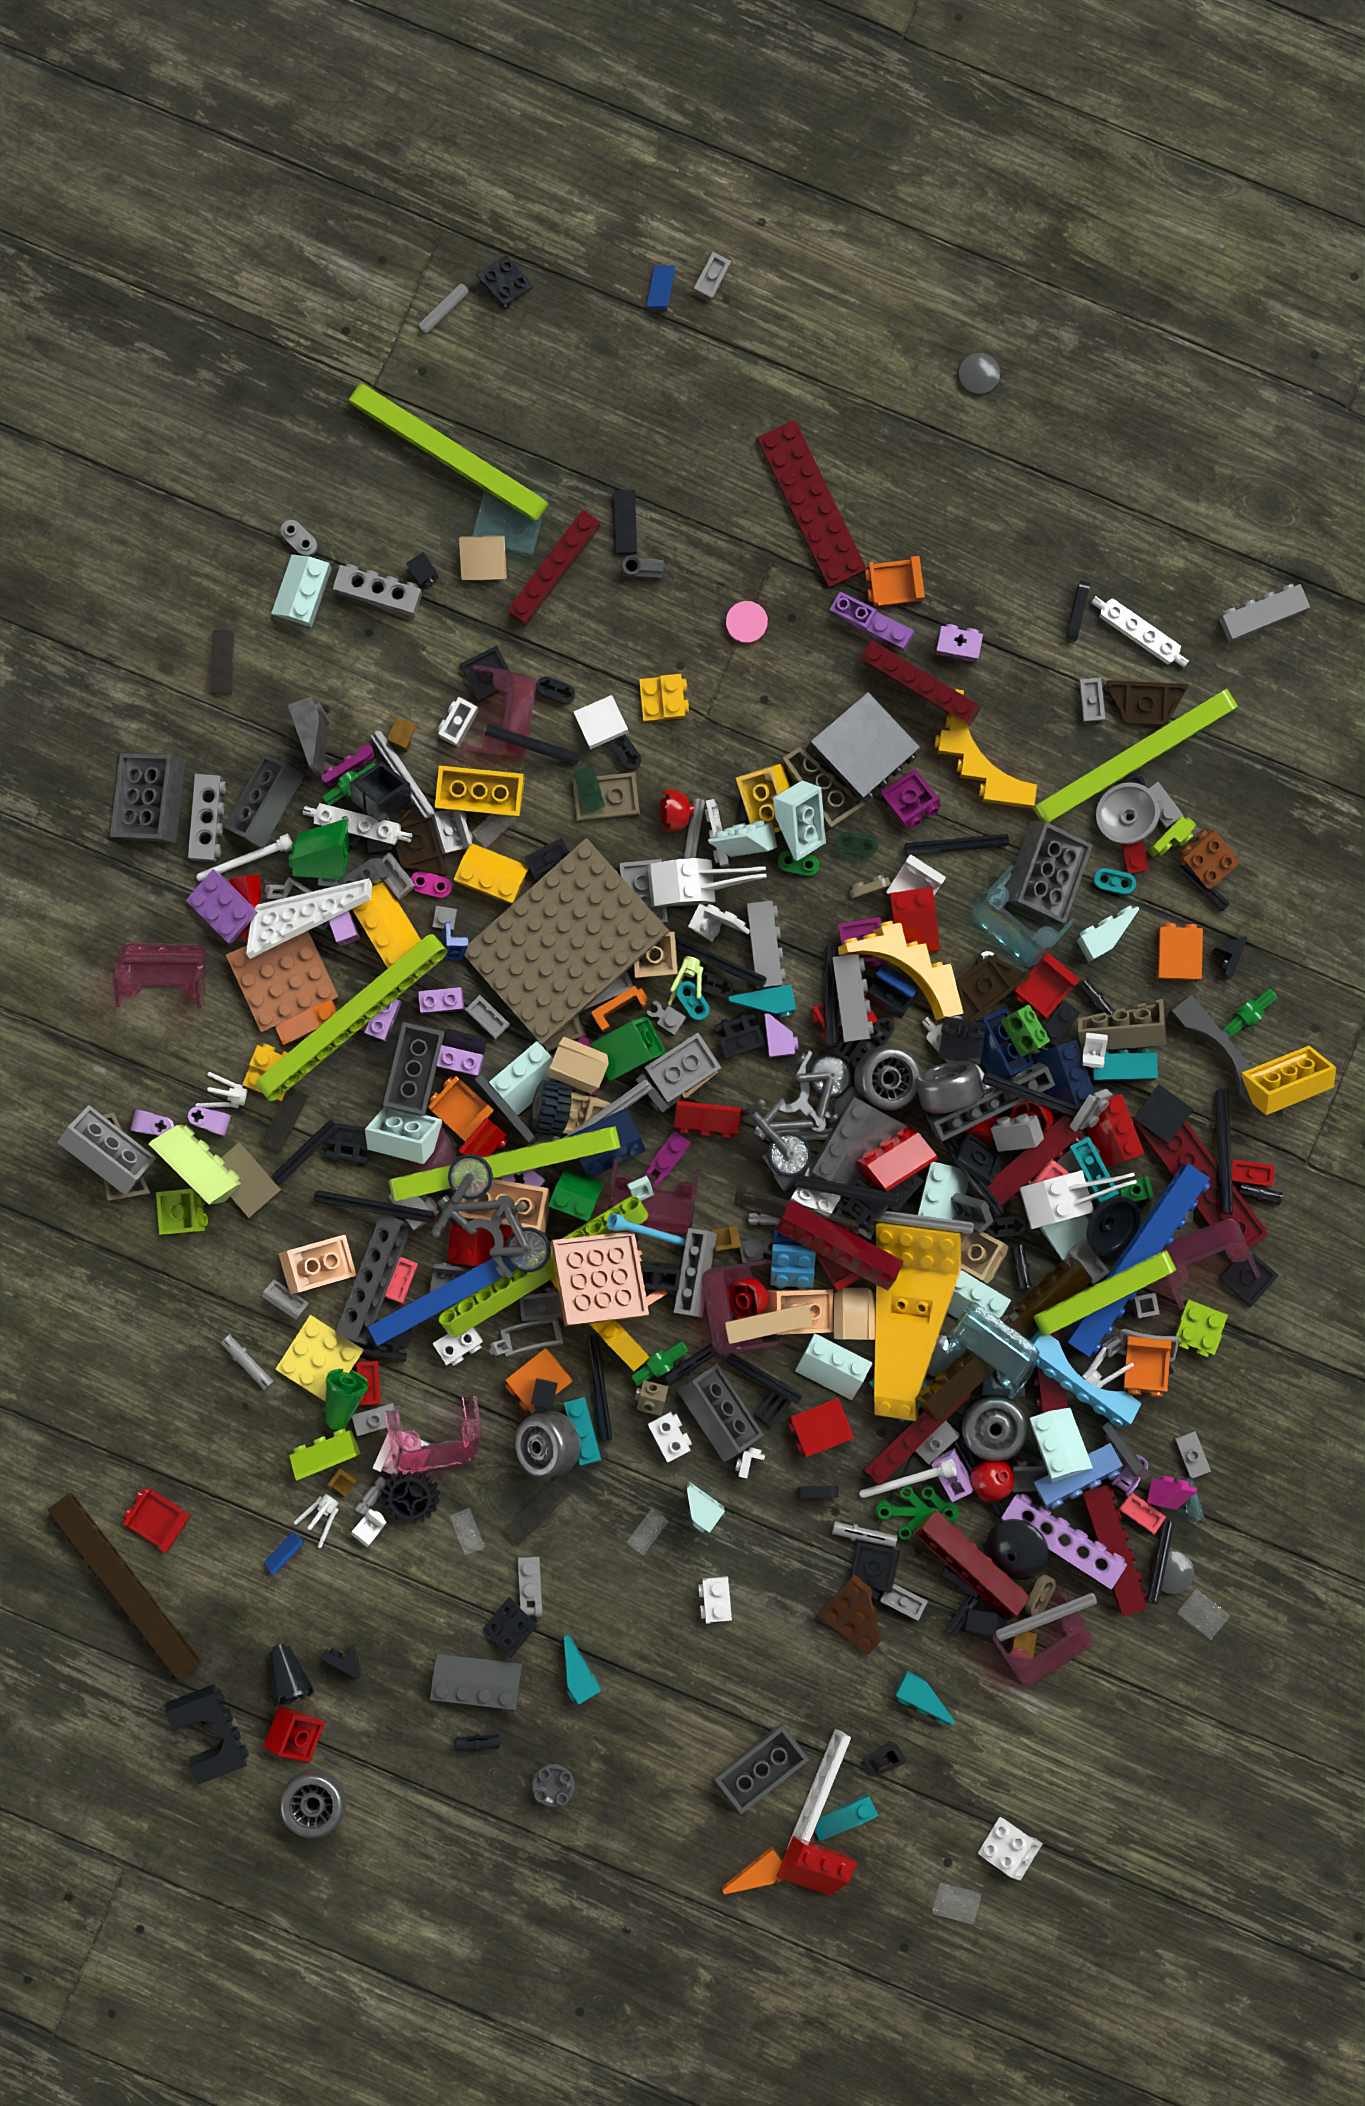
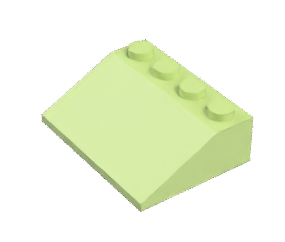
[149,1125,241,1205]

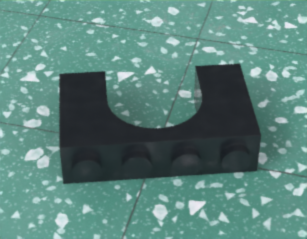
[165,1684,249,1785]

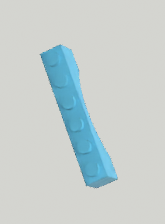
[1021,1330,1142,1428]

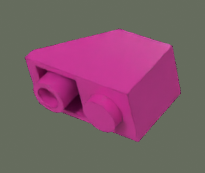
[1147,1475,1197,1509]

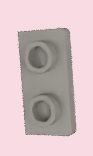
[431,809,472,855]

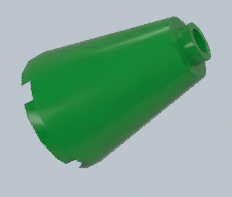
[325,1369,368,1430]

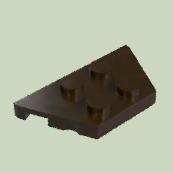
[1106,680,1188,726]
[394,805,448,876]
[955,955,1031,1021]

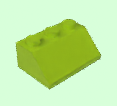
[289,1428,361,1481]

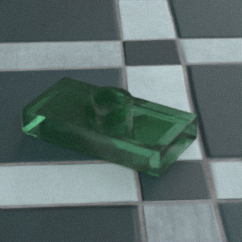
[573,766,606,813]

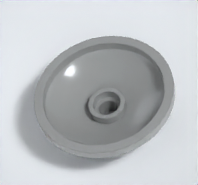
[1096,783,1160,844]

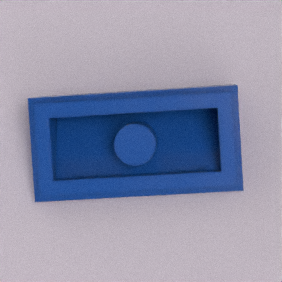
[647,266,675,311]
[876,964,918,999]
[265,1532,305,1575]

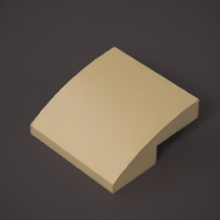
[459,536,507,580]
[563,1091,611,1134]

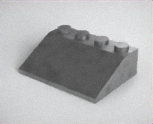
[288,697,330,778]
[110,753,186,843]
[1003,821,1093,924]
[810,1095,907,1187]

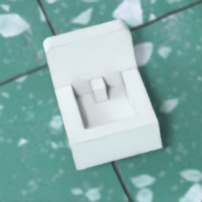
[1082,1033,1108,1068]
[735,1447,765,1478]
[351,1509,387,1547]

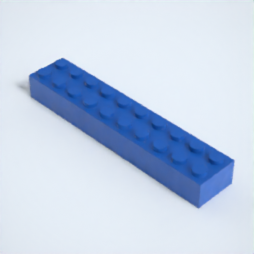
[1065,1163,1210,1357]

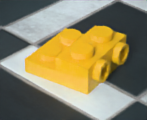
[639,674,689,722]
[242,1043,288,1101]

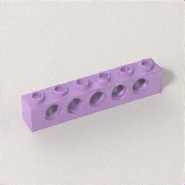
[1002,1494,1128,1590]

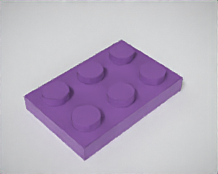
[186,869,258,944]

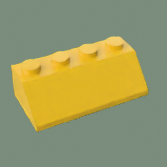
[435,766,525,816]
[352,882,421,968]
[1241,1046,1336,1115]

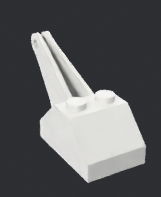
[647,858,767,908]
[1019,1171,1137,1229]

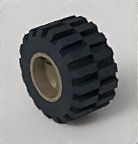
[531,1080,572,1137]

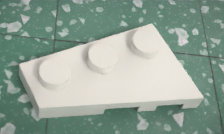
[705,799,730,867]

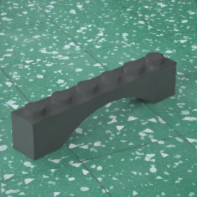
[1169,994,1256,1111]

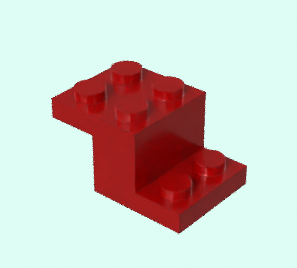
[447,1221,517,1266]

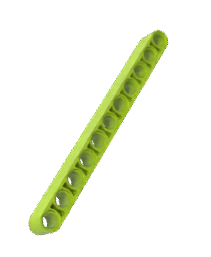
[348,383,549,522]
[1033,689,1238,823]
[256,934,447,1101]
[388,1126,621,1201]
[439,1196,648,1337]

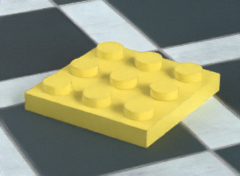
[276,1315,364,1402]

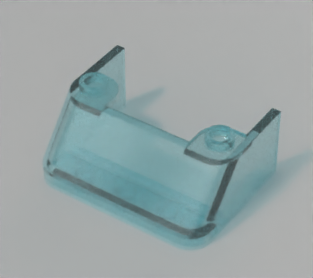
[971,864,1075,967]
[943,1302,1040,1399]

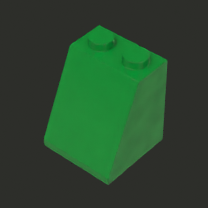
[289,819,349,879]
[591,1016,666,1081]
[548,1167,605,1222]

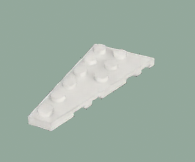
[246,878,372,959]

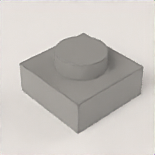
[433,906,457,931]

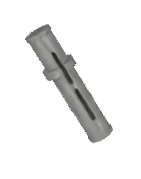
[220,1334,274,1390]
[832,1521,897,1549]

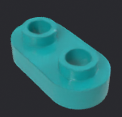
[1093,868,1136,895]
[676,981,709,1021]

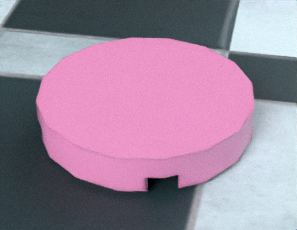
[726,601,768,643]

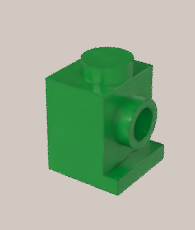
[1119,1176,1154,1202]

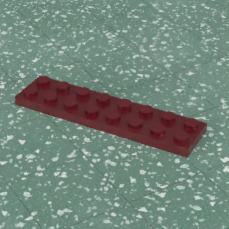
[757,420,867,588]
[1133,1120,1269,1259]

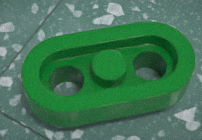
[777,850,820,877]

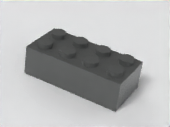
[382,1022,444,1115]
[714,1722,809,1814]

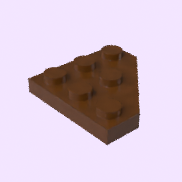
[818,1574,882,1656]

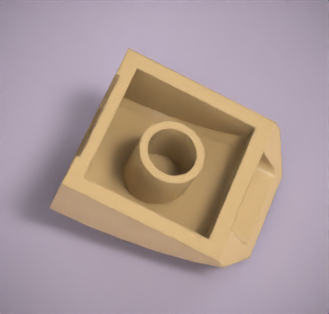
[548,1037,609,1094]
[960,1232,1008,1284]
[833,1288,876,1340]

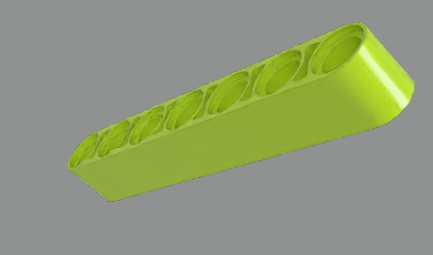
[1033,1250,1177,1337]

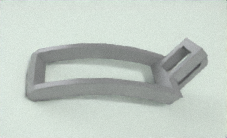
[265,877,329,930]
[489,1317,563,1357]
[1102,1329,1179,1362]

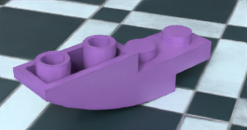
[830,592,915,651]

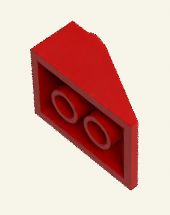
[889,887,940,952]

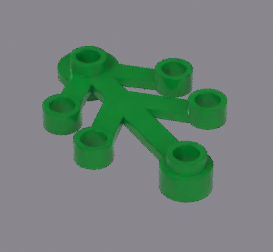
[875,1485,959,1540]

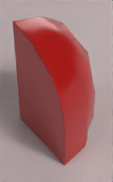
[230,874,261,908]
[963,1116,999,1146]

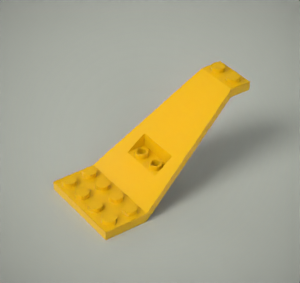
[874,1222,961,1421]

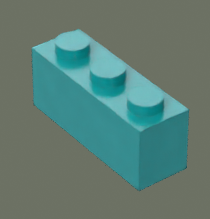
[1091,1049,1158,1081]
[564,1397,602,1467]

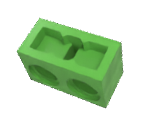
[1000,1004,1050,1057]

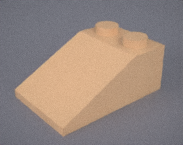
[279,1235,357,1294]
[765,1289,834,1335]

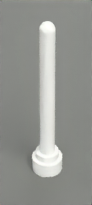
[196,833,292,881]
[859,1459,957,1498]

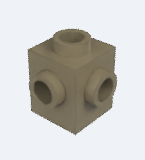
[635,1380,668,1416]

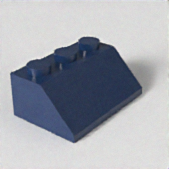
[976,1007,1035,1079]
[1033,1040,1094,1115]
[568,1108,647,1179]

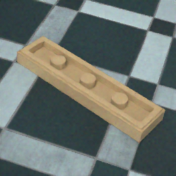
[724,1303,813,1344]

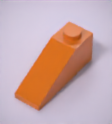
[275,1000,338,1046]
[722,1846,783,1894]

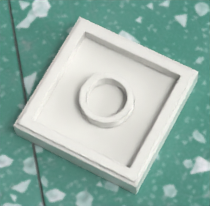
[574,695,629,749]

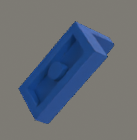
[441,922,468,960]

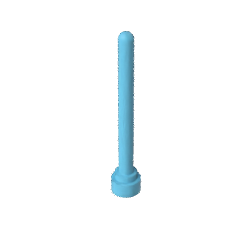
[607,1213,686,1247]

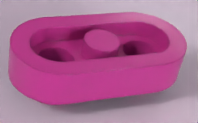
[411,871,452,898]

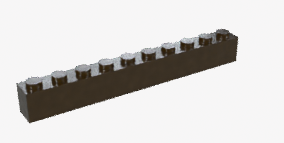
[915,1257,1093,1422]
[48,1492,202,1681]

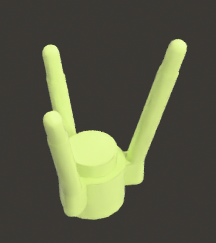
[668,956,704,1006]

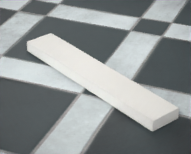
[787,1729,851,1849]

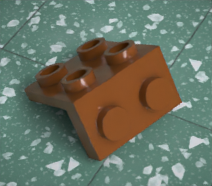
[1175,829,1239,889]

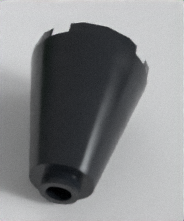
[269,1643,315,1707]

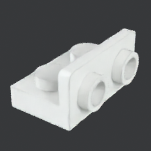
[699,1576,732,1624]

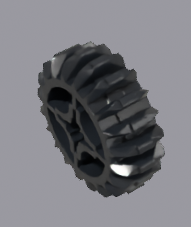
[382,1466,440,1524]

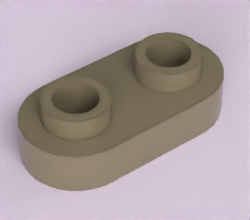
[849,875,891,899]
[1025,1575,1056,1616]

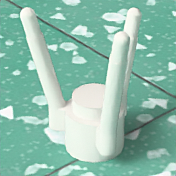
[195,1072,247,1108]
[1082,1347,1134,1388]
[294,1493,339,1549]

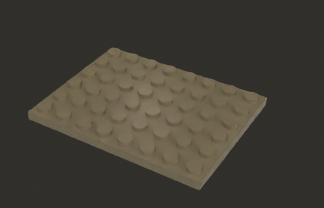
[464,838,670,1046]

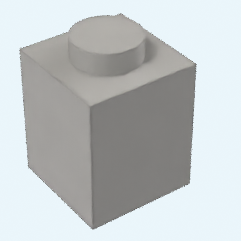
[1132,1293,1160,1318]

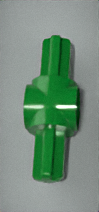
[323,763,375,806]
[1224,989,1277,1037]
[631,1341,689,1386]

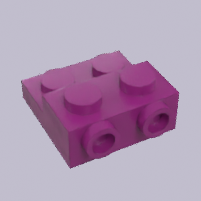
[881,769,941,830]
[838,917,885,967]

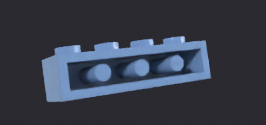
[1034,1443,1123,1509]

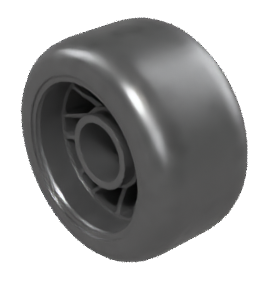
[854,1046,921,1110]
[916,1061,983,1113]
[962,1396,1027,1461]
[515,1411,580,1478]
[280,1770,346,1838]

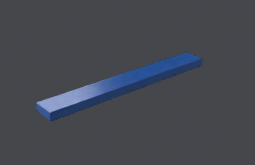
[367,1245,528,1346]

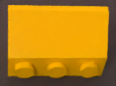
[736,763,790,833]
[454,843,529,905]

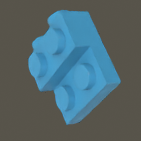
[770,1244,816,1290]

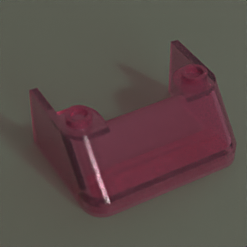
[460,665,537,759]
[113,943,206,1008]
[608,1159,699,1236]
[1161,1218,1261,1310]
[702,1259,784,1354]
[385,1396,482,1474]
[989,1587,1093,1686]

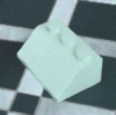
[271,555,332,628]
[489,1041,558,1115]
[365,1106,442,1164]
[916,1162,969,1220]
[947,1270,1011,1333]
[795,1333,872,1400]
[1030,1408,1093,1483]
[687,1482,725,1533]

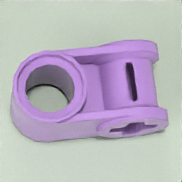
[188,1106,231,1136]
[131,1109,174,1136]
[1110,1454,1148,1496]

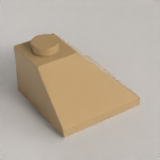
[634,932,678,978]

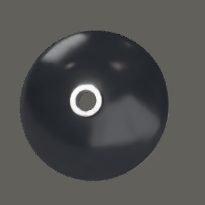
[1086,1196,1140,1256]
[986,1519,1049,1580]

